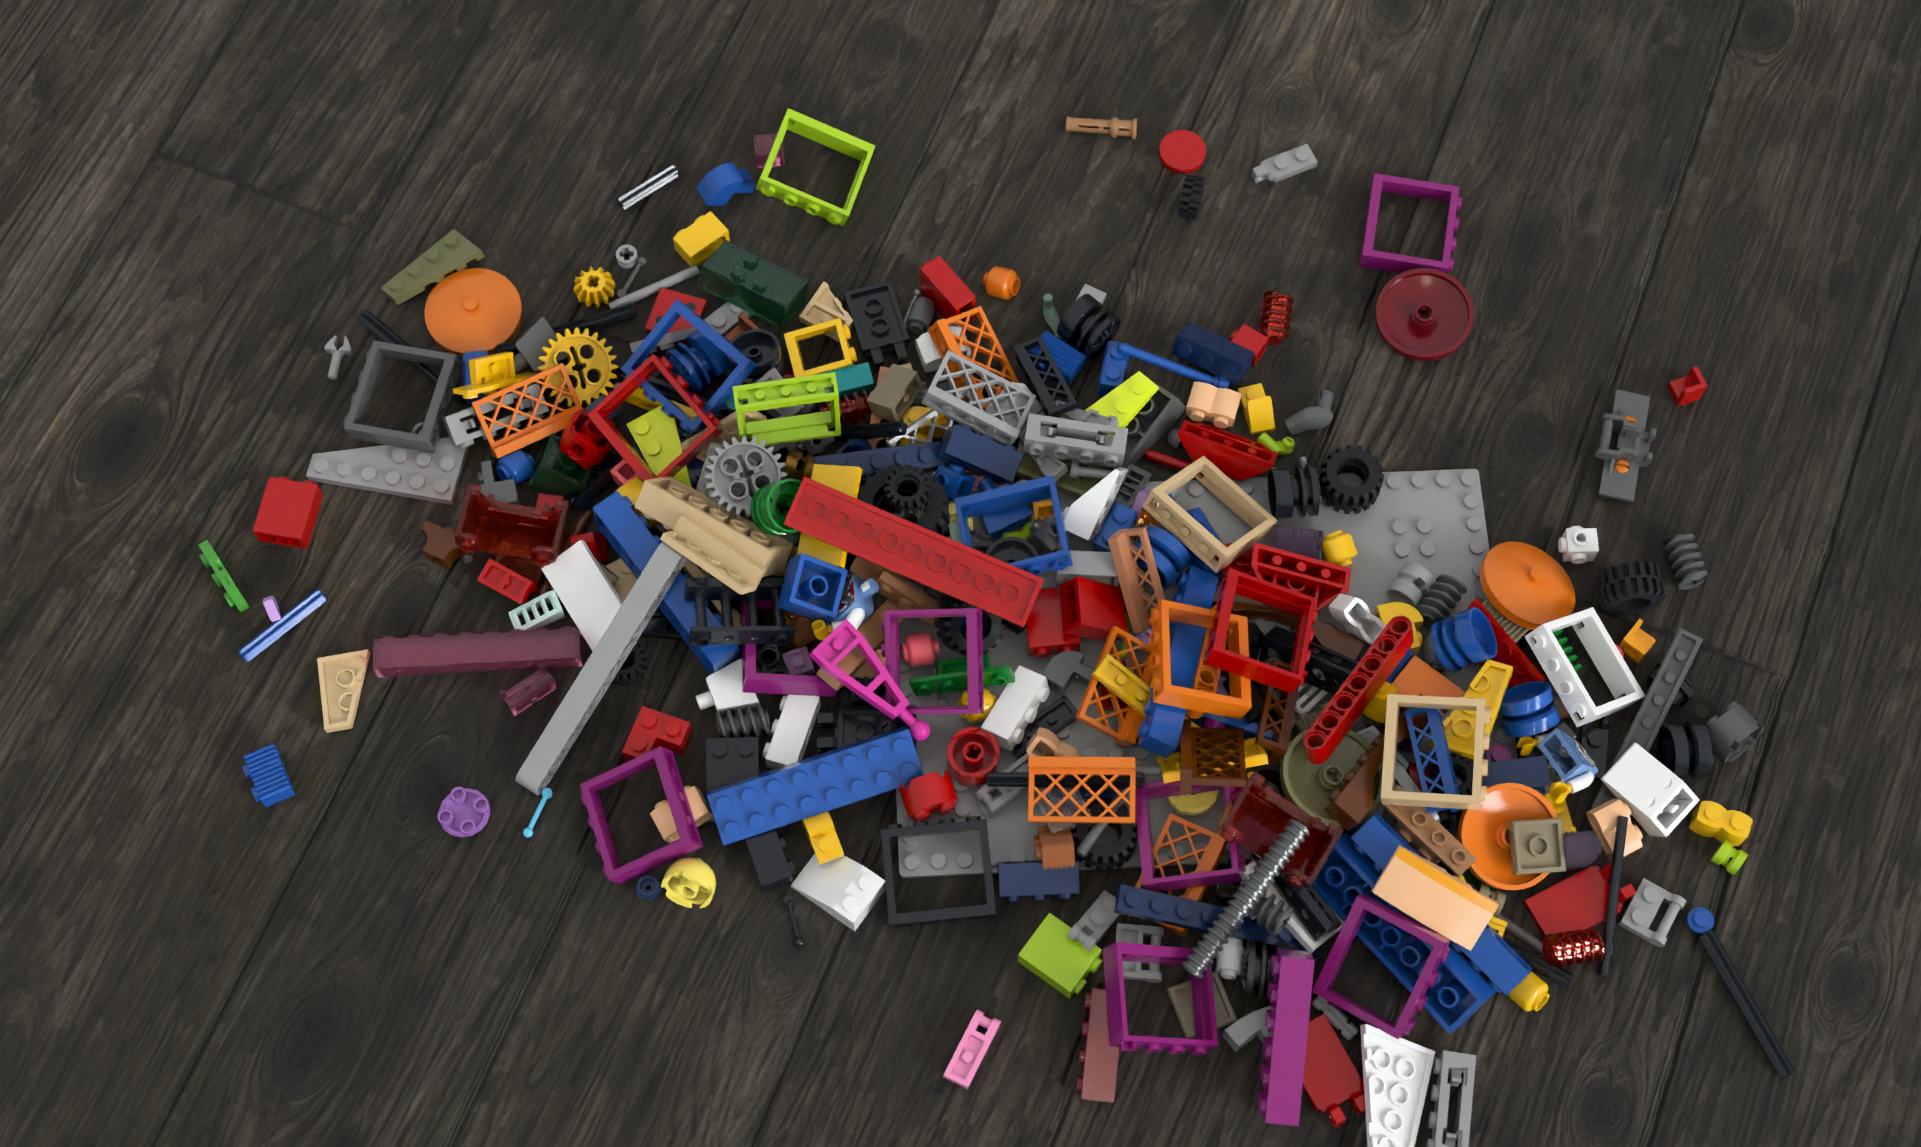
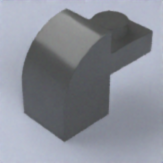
[474,460,521,514]
[1041,651,1100,696]

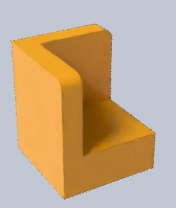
[1619,618,1656,663]

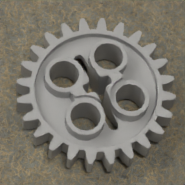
[704,435,788,518]

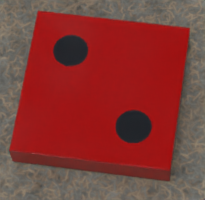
[645,287,707,343]

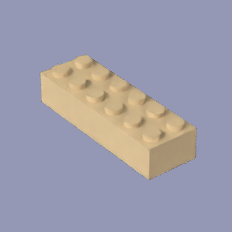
[634,475,794,577]

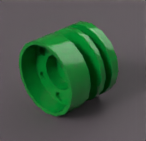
[750,478,802,536]

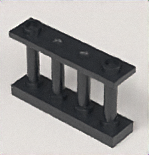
[684,577,796,647]

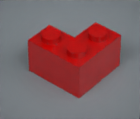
[622,706,693,771]

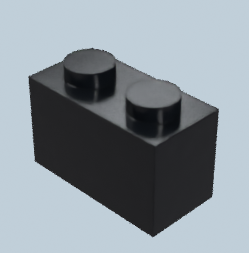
[745,829,796,894]

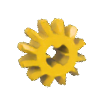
[574,266,615,309]

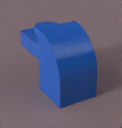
[696,162,756,206]

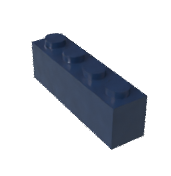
[1454,755,1551,796]

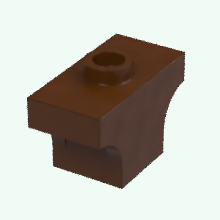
[421,521,475,569]

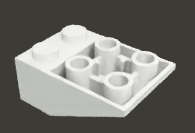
[1601,743,1700,837]

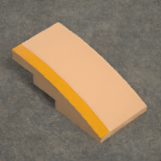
[1371,845,1499,951]

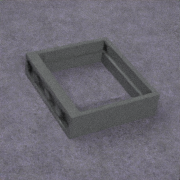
[343,340,463,453]

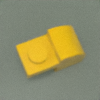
[1374,602,1424,656]
[802,811,844,865]

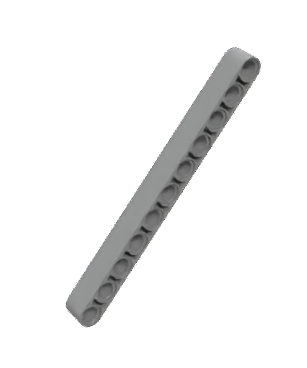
[515,542,687,796]

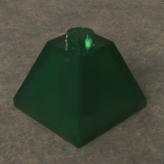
[529,433,592,495]

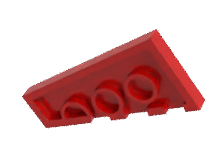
[1466,597,1546,687]

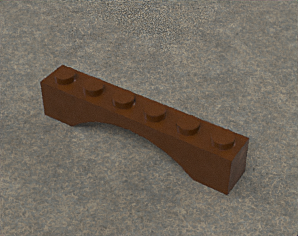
[1211,587,1365,661]
[1324,693,1444,831]

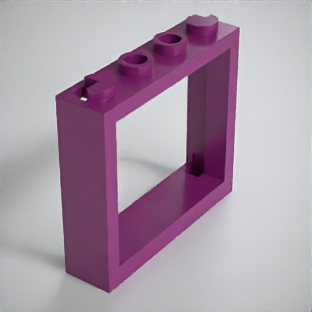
[1359,173,1462,273]
[741,600,837,697]
[881,608,984,715]
[580,746,703,884]
[1136,775,1246,892]
[1312,893,1451,1039]
[1103,942,1218,1055]

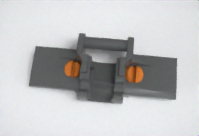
[1595,389,1657,503]

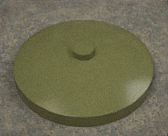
[1280,727,1383,829]

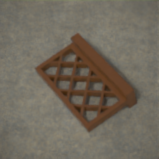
[1179,719,1246,793]

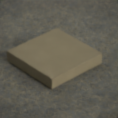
[1508,818,1566,875]
[1166,971,1237,1039]

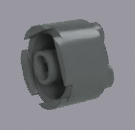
[1706,701,1764,763]

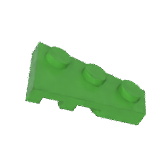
[199,540,249,612]

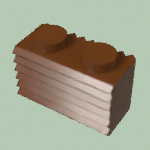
[1033,825,1075,870]

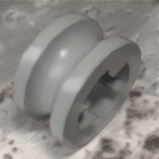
[616,244,638,269]

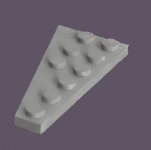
[306,437,469,505]

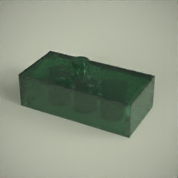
[698,240,809,328]

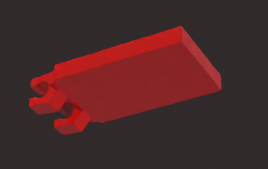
[1523,863,1637,948]
[1302,1014,1365,1129]

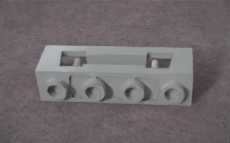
[442,383,549,448]
[1023,413,1128,467]
[1426,1050,1476,1147]

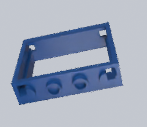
[621,300,757,433]
[954,475,1073,576]

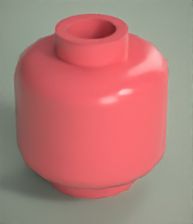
[901,632,940,667]

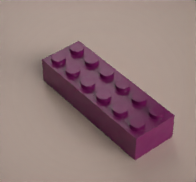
[1257,948,1315,1126]

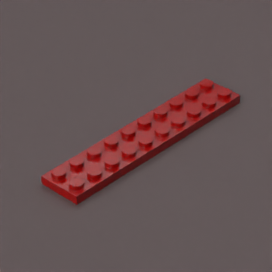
[783,476,1044,628]

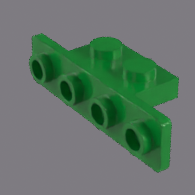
[909,654,1015,696]

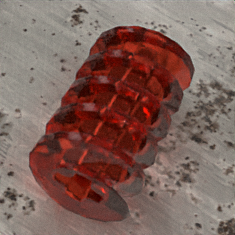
[1259,291,1294,345]
[817,389,872,427]
[1542,928,1605,967]

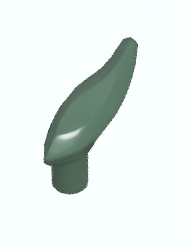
[1043,294,1060,339]

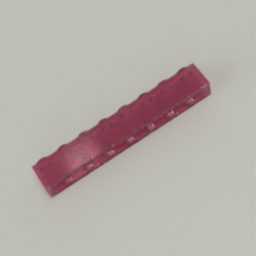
[373,626,583,677]

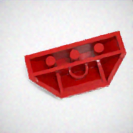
[1178,420,1278,481]
[1250,542,1351,612]

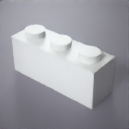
[981,665,1050,751]
[763,695,821,769]

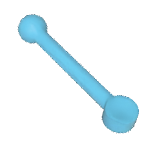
[523,788,553,838]

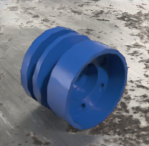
[666,329,730,393]
[1431,607,1497,673]

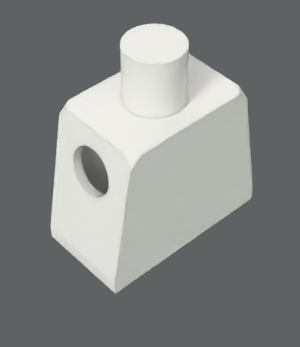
[695,658,759,718]

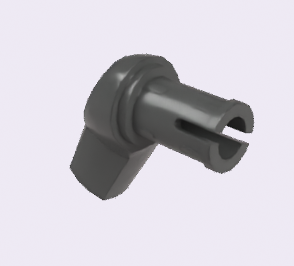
[1285,390,1334,435]

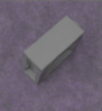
[1056,550,1120,588]

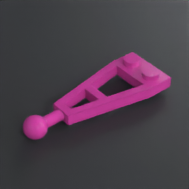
[809,619,930,741]

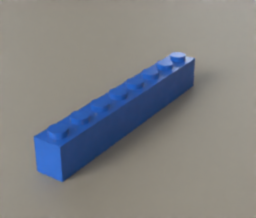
[1138,565,1219,758]
[1351,813,1532,996]

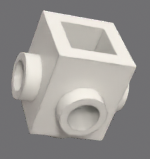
[1558,526,1599,564]

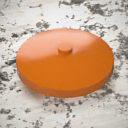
[424,268,523,357]
[1479,541,1576,630]
[1457,783,1558,890]

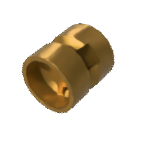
[780,449,814,481]

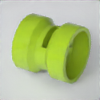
[1711,839,1748,876]

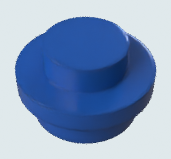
[1686,907,1714,934]

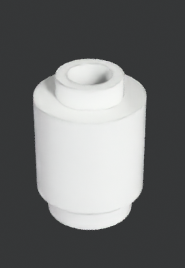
[1215,938,1245,979]

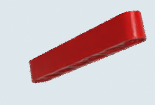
[1303,616,1414,764]

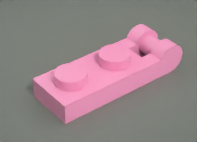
[943,1009,1002,1089]

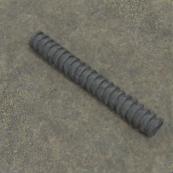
[1182,819,1310,978]

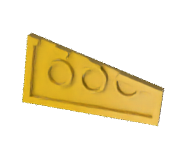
[1429,660,1513,760]

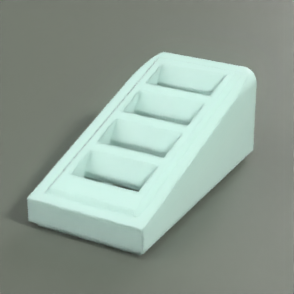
[508,590,565,636]

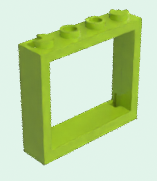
[755,108,875,226]
[732,372,841,446]

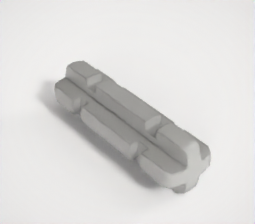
[1313,995,1358,1040]

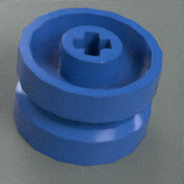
[1133,526,1190,590]
[1498,681,1561,738]

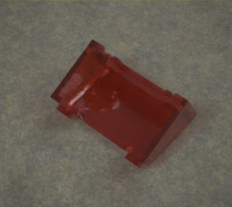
[455,484,570,565]
[1217,771,1344,887]

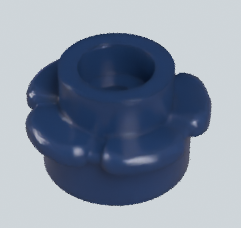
[636,875,662,901]

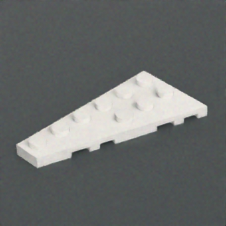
[1360,1024,1435,1147]

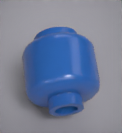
[496,449,534,485]

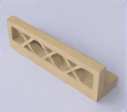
[660,514,766,595]

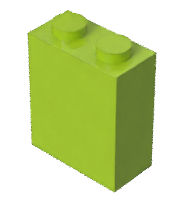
[1017,913,1103,999]

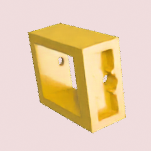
[784,318,858,378]

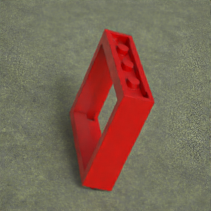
[587,354,723,482]
[1204,568,1318,694]

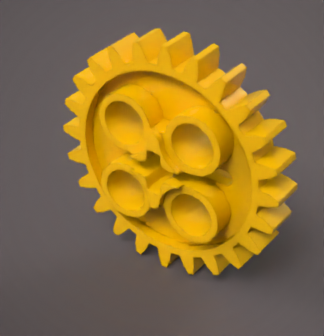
[537,327,618,407]

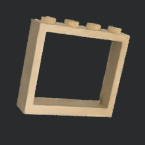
[1142,456,1278,573]
[1381,694,1491,810]

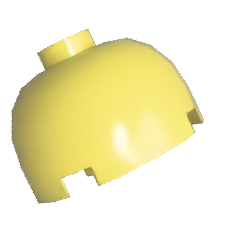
[661,858,717,908]

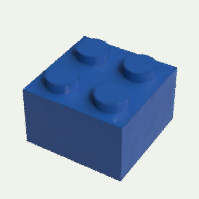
[777,553,848,623]

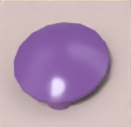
[437,787,490,837]

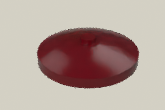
[1375,268,1474,361]

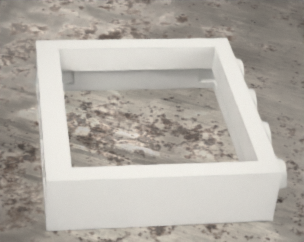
[1524,607,1645,727]

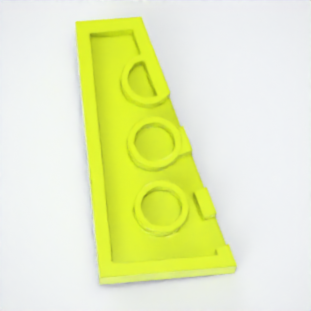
[1084,371,1159,437]
[626,405,692,487]

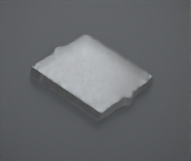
[1034,787,1092,835]

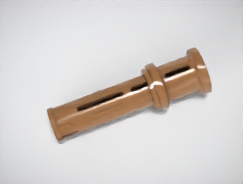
[1066,116,1137,139]

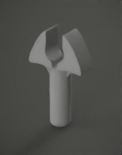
[324,335,353,380]

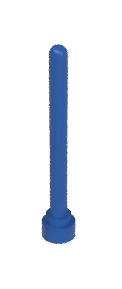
[1117,343,1230,389]

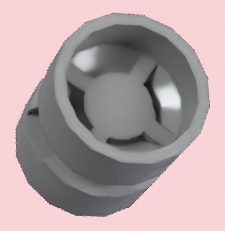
[1386,561,1433,608]

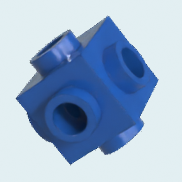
[934,462,976,501]

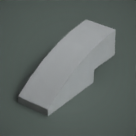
[1222,1005,1271,1052]

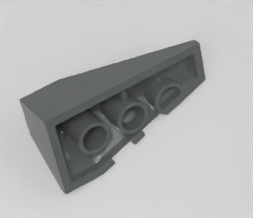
[1122,377,1186,468]

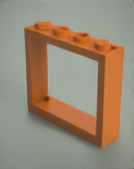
[1149,599,1252,719]

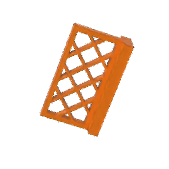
[927,306,1019,410]
[471,363,583,458]
[1075,626,1153,748]
[1028,756,1136,824]
[1135,813,1228,937]

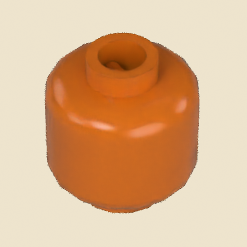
[983,266,1020,300]

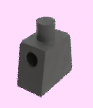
[513,317,567,373]

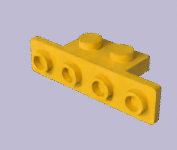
[453,352,539,399]

